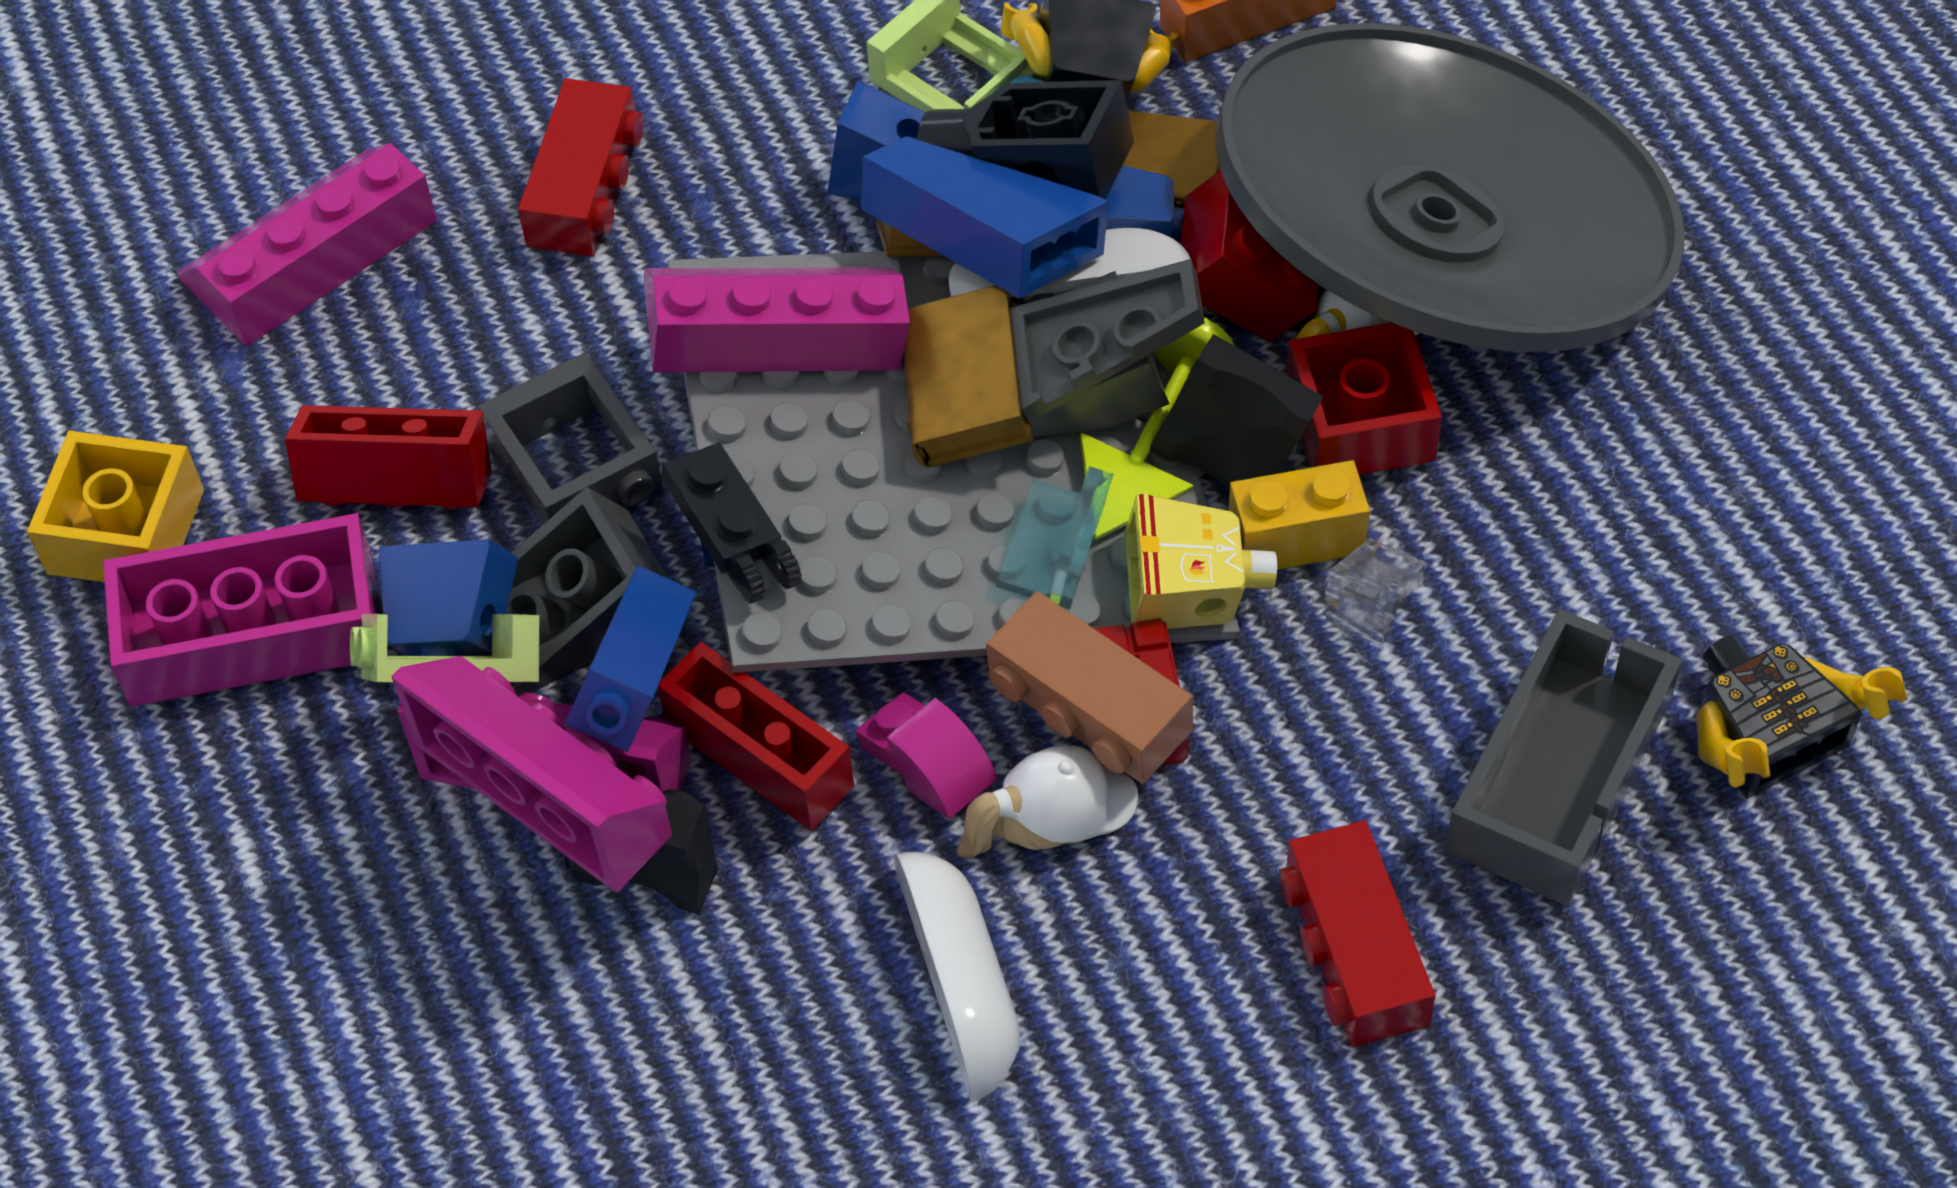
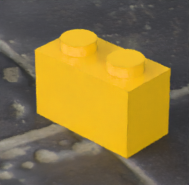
[1229,460,1370,570]

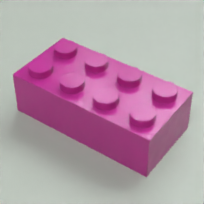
[103,513,380,707]

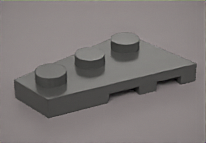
[1010,259,1205,423]

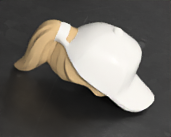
[957,745,1138,858]

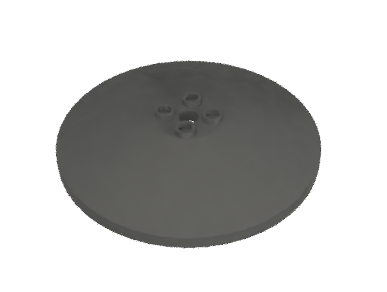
[1215,23,1685,352]

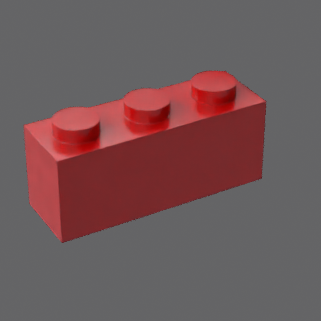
[518,78,643,257]
[285,405,492,509]
[657,641,855,832]
[1279,820,1436,1048]

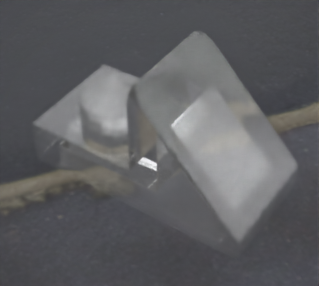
[1325,538,1427,646]

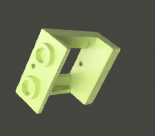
[867,0,1042,112]
[350,614,539,682]

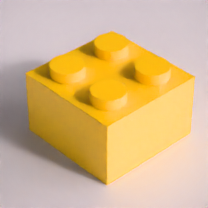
[27,430,204,582]

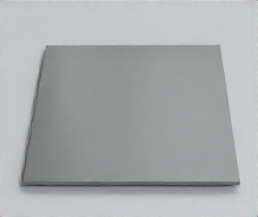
[667,251,1240,673]

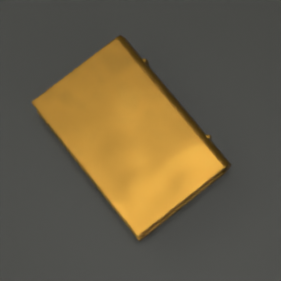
[1123,110,1220,208]
[904,285,1033,467]

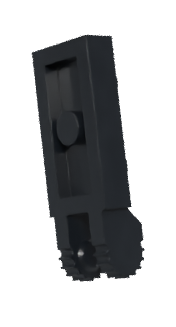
[661,442,802,604]

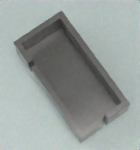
[1445,608,1683,906]

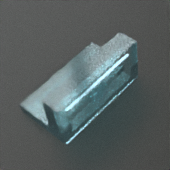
[996,466,1114,610]

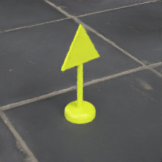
[1079,318,1234,541]

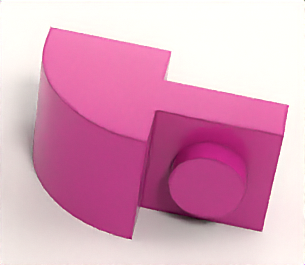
[855,692,998,819]

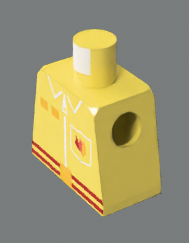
[1125,494,1277,629]

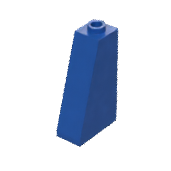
[861,136,1109,298]
[565,565,697,752]

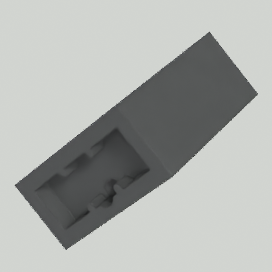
[477,352,663,525]

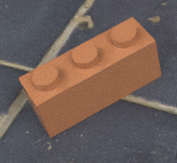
[986,591,1193,784]

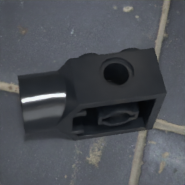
[917,80,1134,200]

